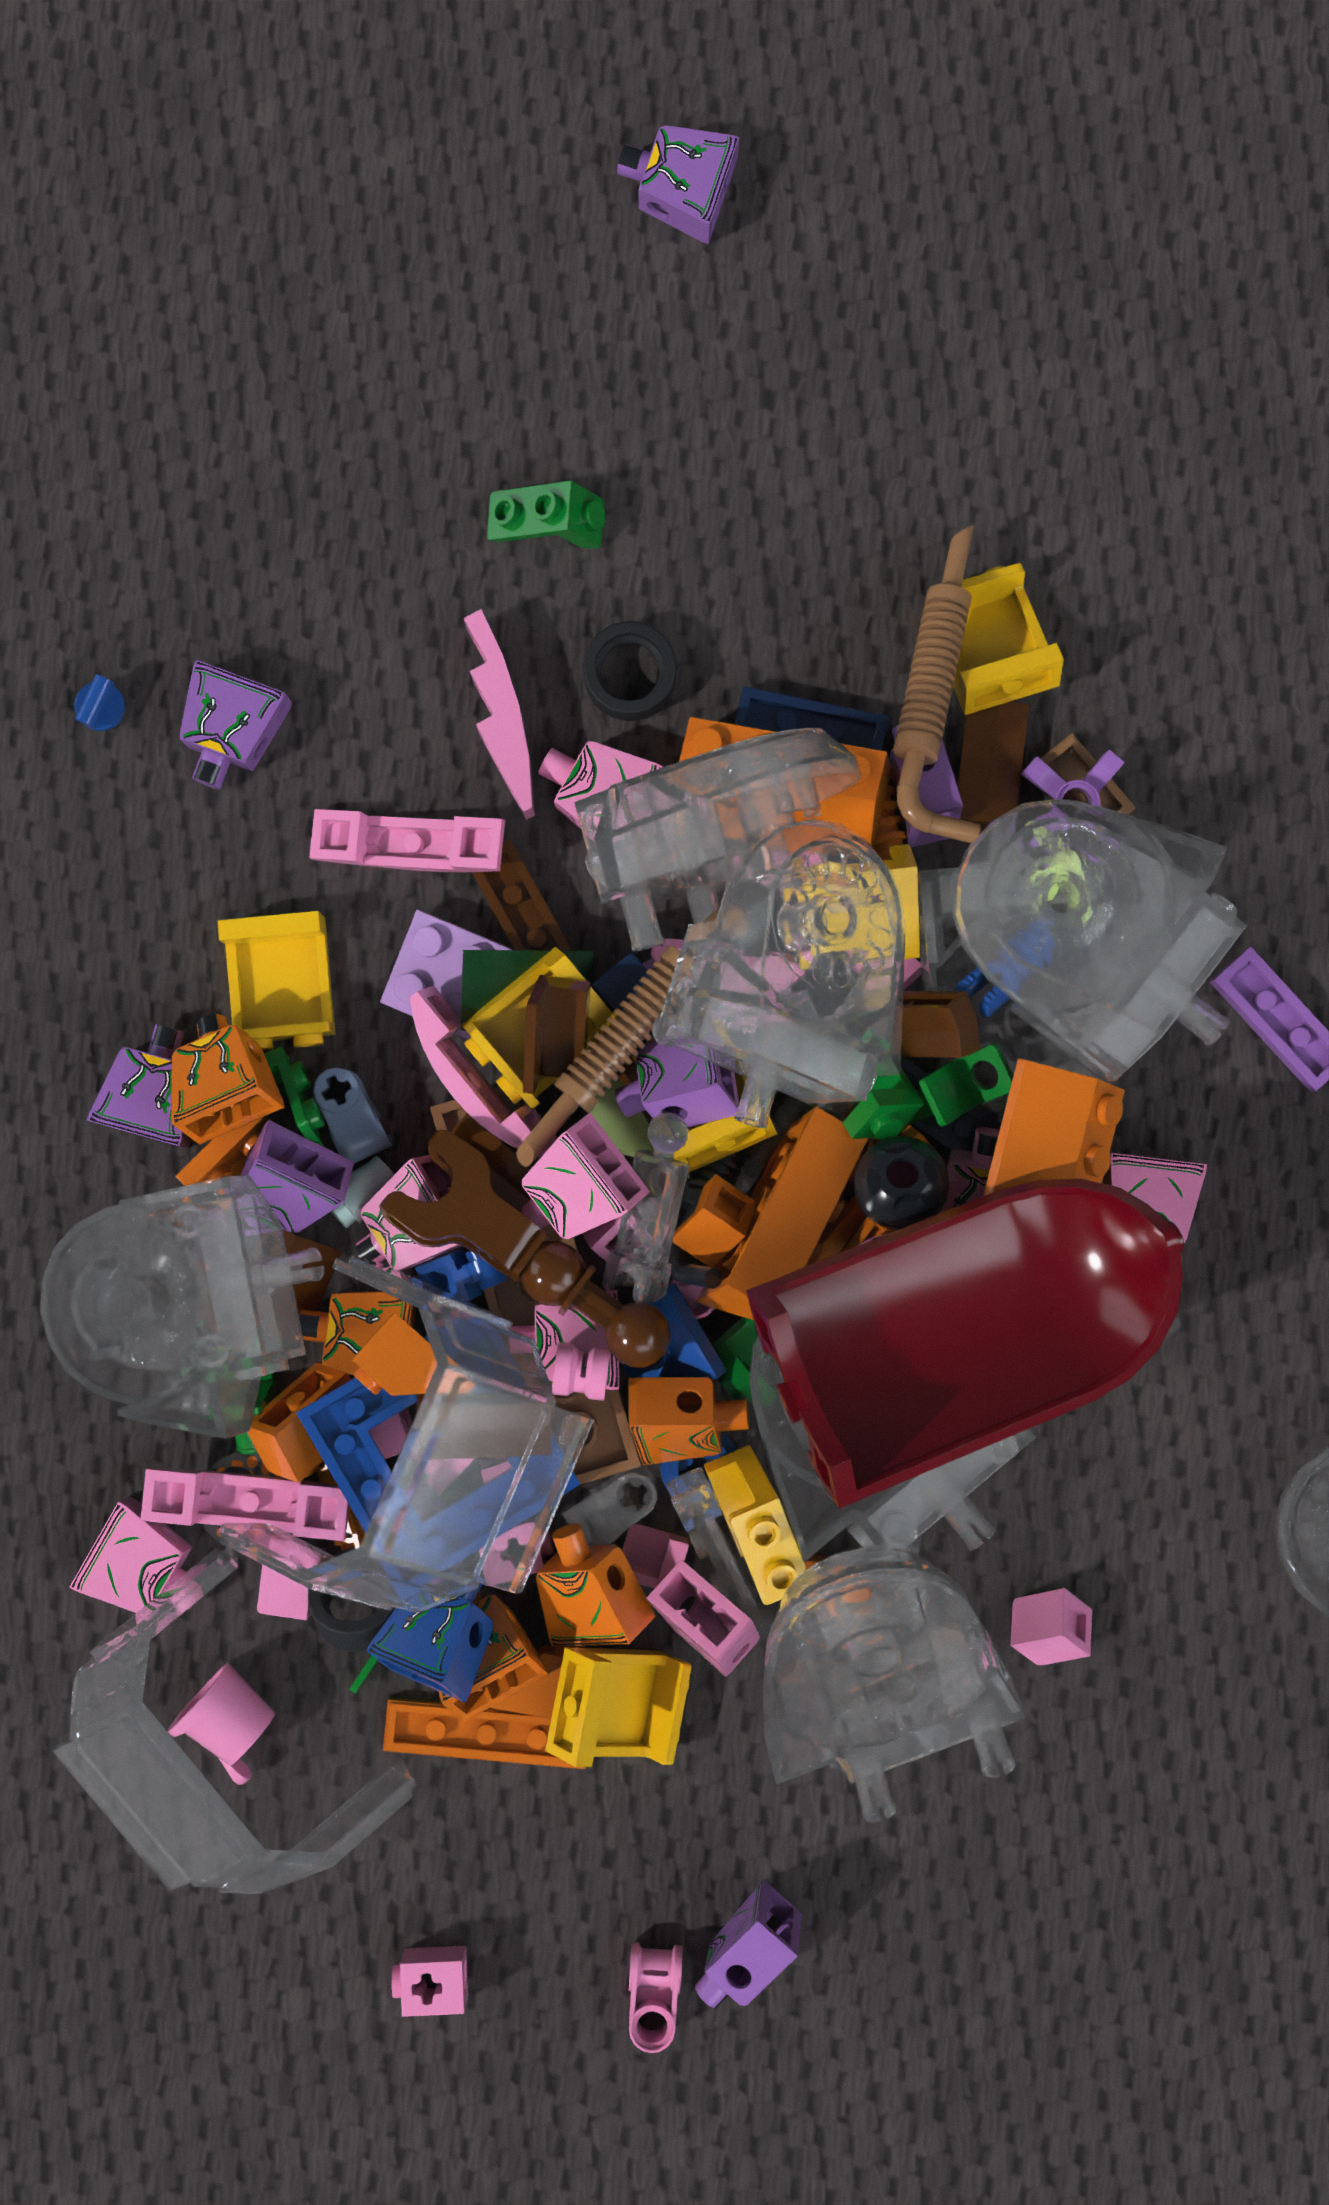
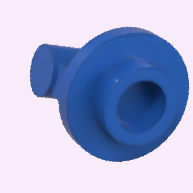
[74,674,126,731]

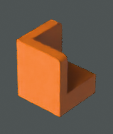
[672,1174,757,1267]

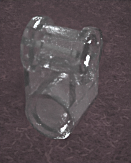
[560,1466,658,1546]

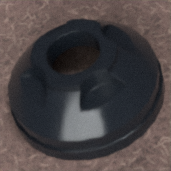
[854,1136,950,1231]

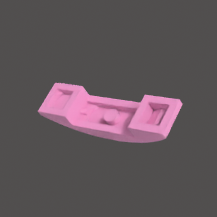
[309,809,505,872]
[410,985,558,1158]
[140,1468,349,1541]

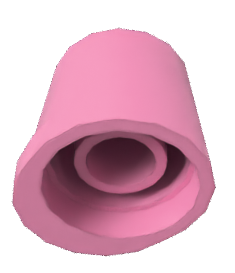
[167,1662,275,1785]

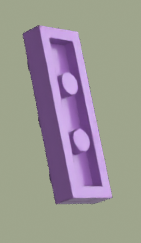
[1210,947,1329,1092]

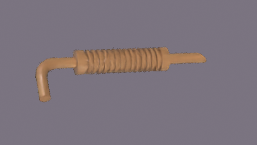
[893,526,981,844]
[516,904,749,1167]

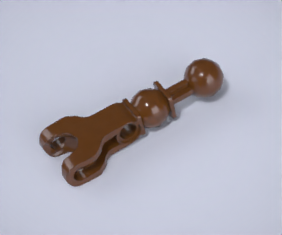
[379,1130,671,1367]

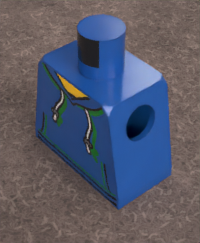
[366,1566,493,1703]

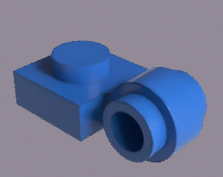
[415,1248,509,1313]

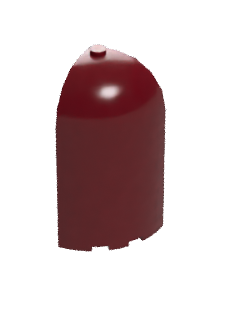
[746,1179,1185,1509]

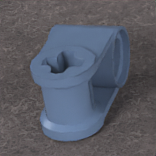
[314,1068,393,1164]

